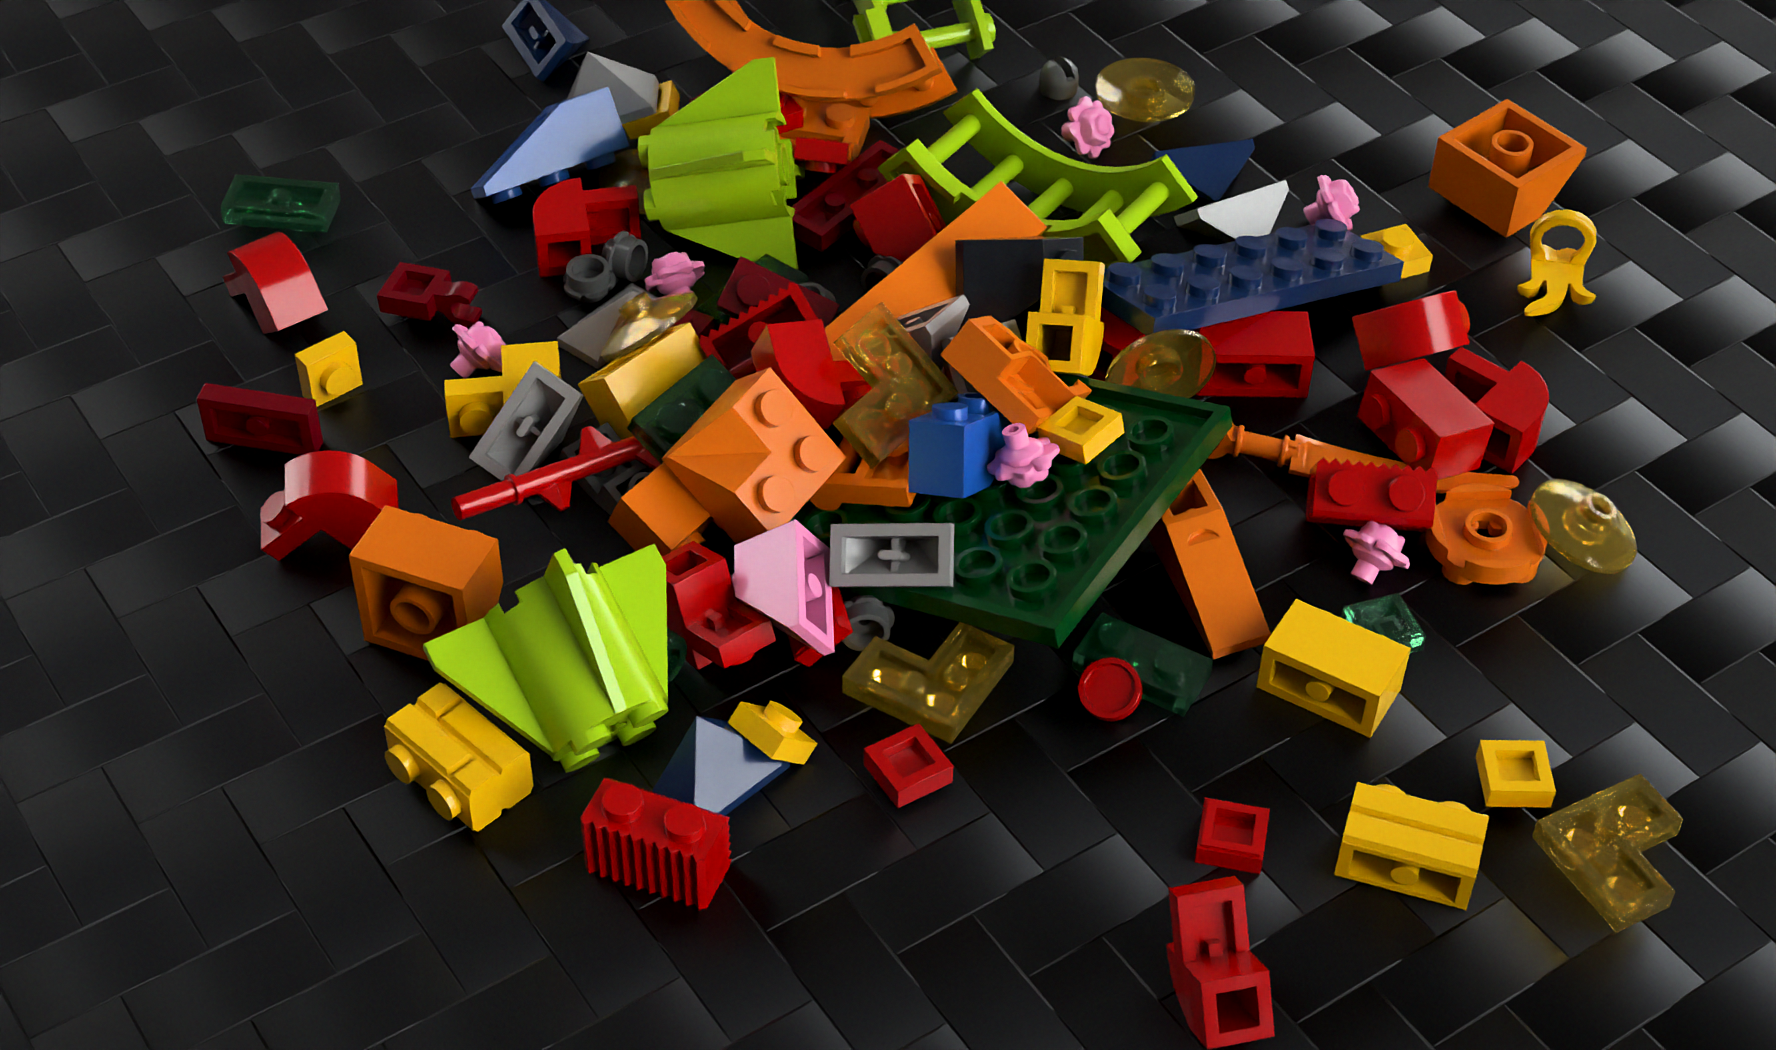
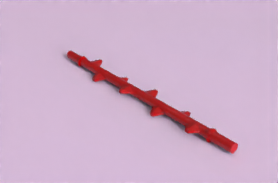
[451,399,706,521]

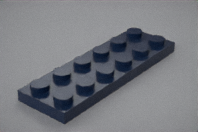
[1101,219,1404,339]

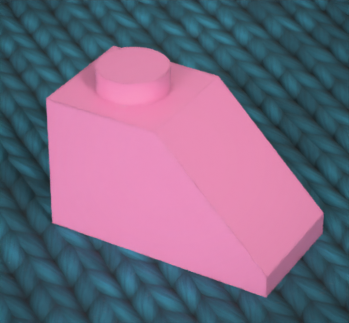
[731,519,835,656]

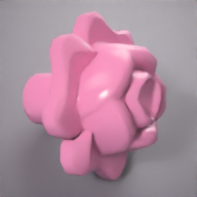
[1061,96,1115,159]
[1303,175,1360,231]
[644,252,705,307]
[450,321,506,379]
[987,423,1060,488]
[1343,521,1410,585]

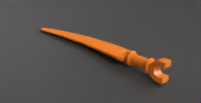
[1208,422,1519,493]

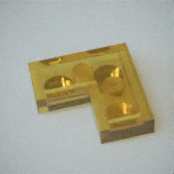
[833,302,959,469]
[842,622,1015,744]
[1532,773,1683,933]

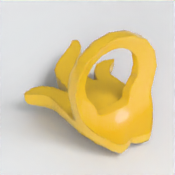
[1517,210,1596,316]

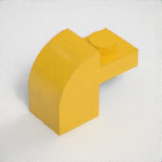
[1026,259,1105,376]
[444,341,561,438]

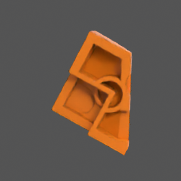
[940,316,1092,435]

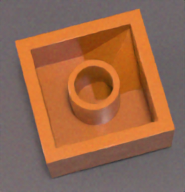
[1428,99,1587,238]
[661,367,847,544]
[349,505,503,661]

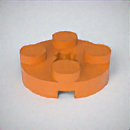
[1425,483,1549,585]

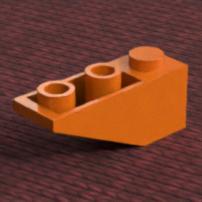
[1147,469,1271,659]

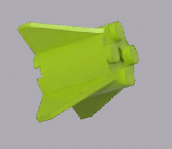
[638,57,805,273]
[422,543,669,772]

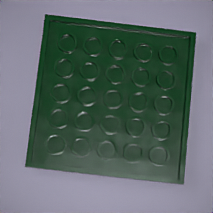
[789,374,1233,648]

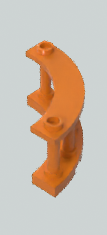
[664,0,958,119]

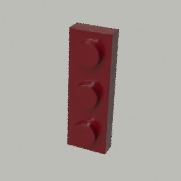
[791,140,900,252]

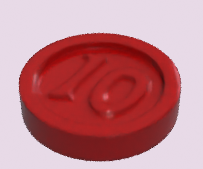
[1078,657,1143,721]

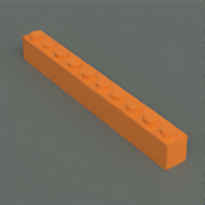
[607,181,1047,557]

